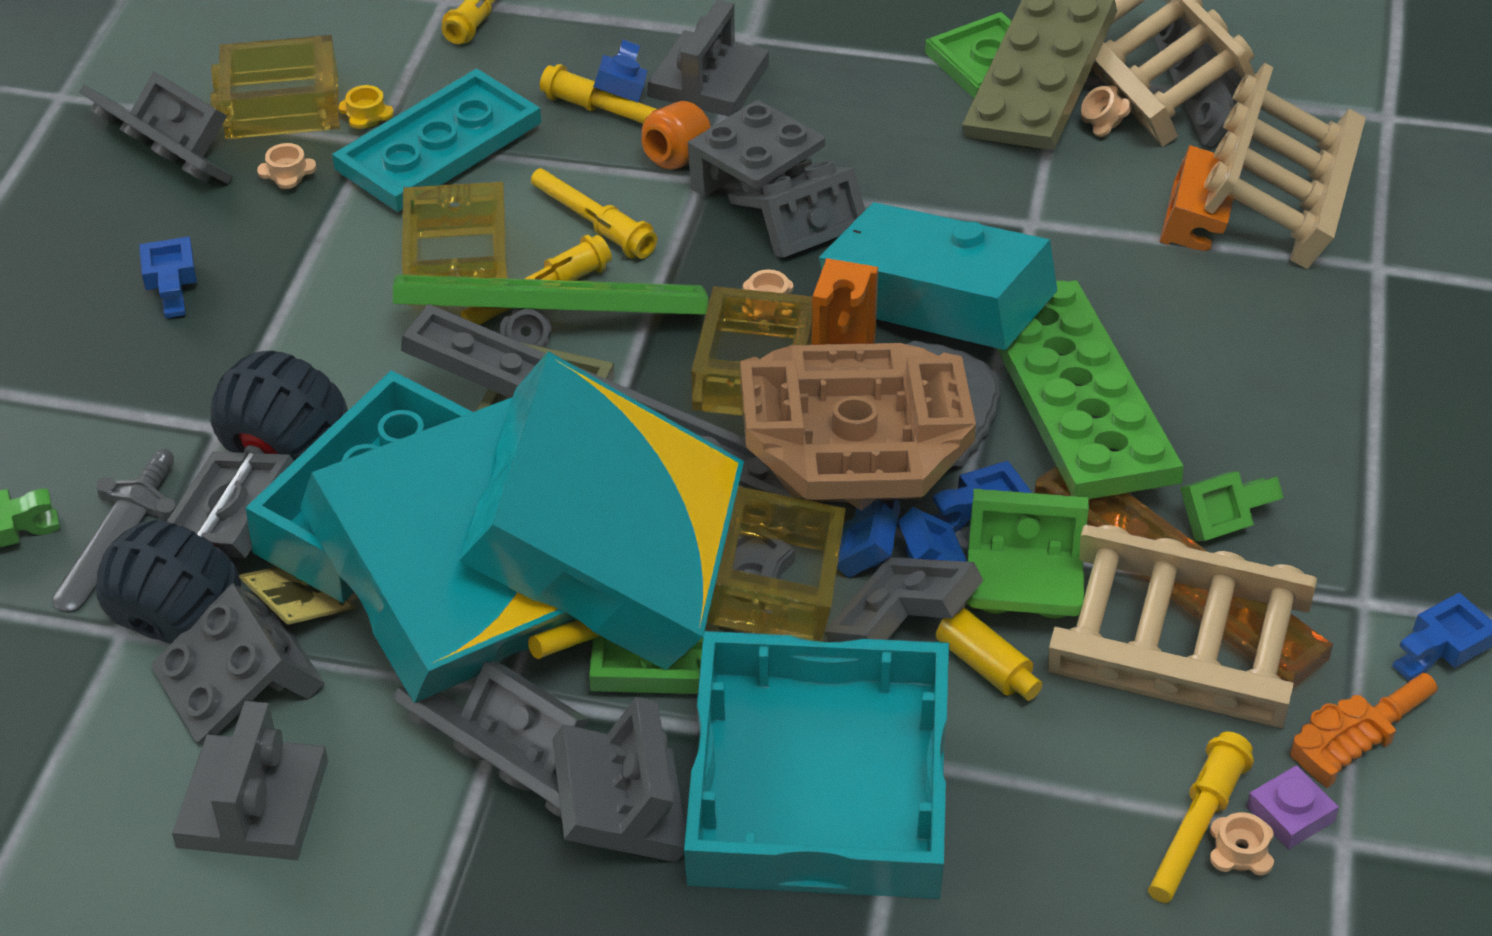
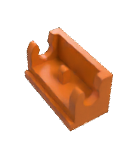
[1159,145,1233,251]
[812,258,878,345]

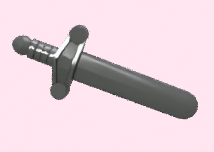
[52,449,176,611]

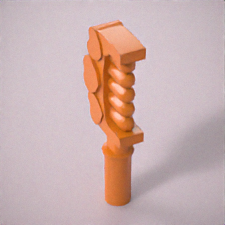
[1290,673,1438,788]

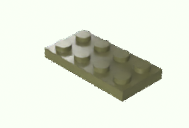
[962,0,1117,150]

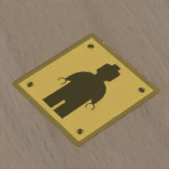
[239,567,356,624]

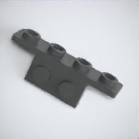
[1154,17,1242,148]
[79,71,233,184]
[393,661,589,818]

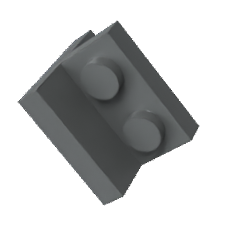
[648,0,769,117]
[552,697,686,863]
[172,701,328,860]

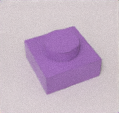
[1247,765,1339,850]

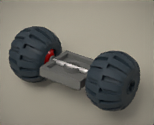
[96,350,348,644]

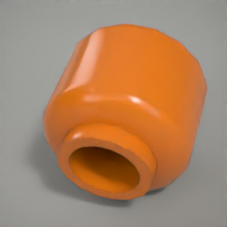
[642,101,711,170]

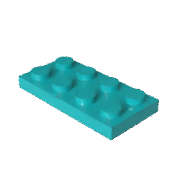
[332,68,542,212]

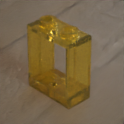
[211,35,340,139]
[402,182,509,305]
[691,286,812,416]
[706,486,846,642]

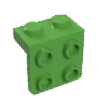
[967,489,1089,618]

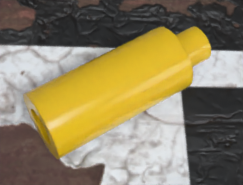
[936,607,1043,701]

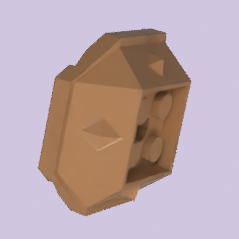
[740,343,976,511]

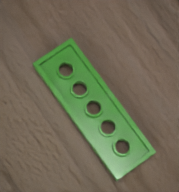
[996,280,1184,499]

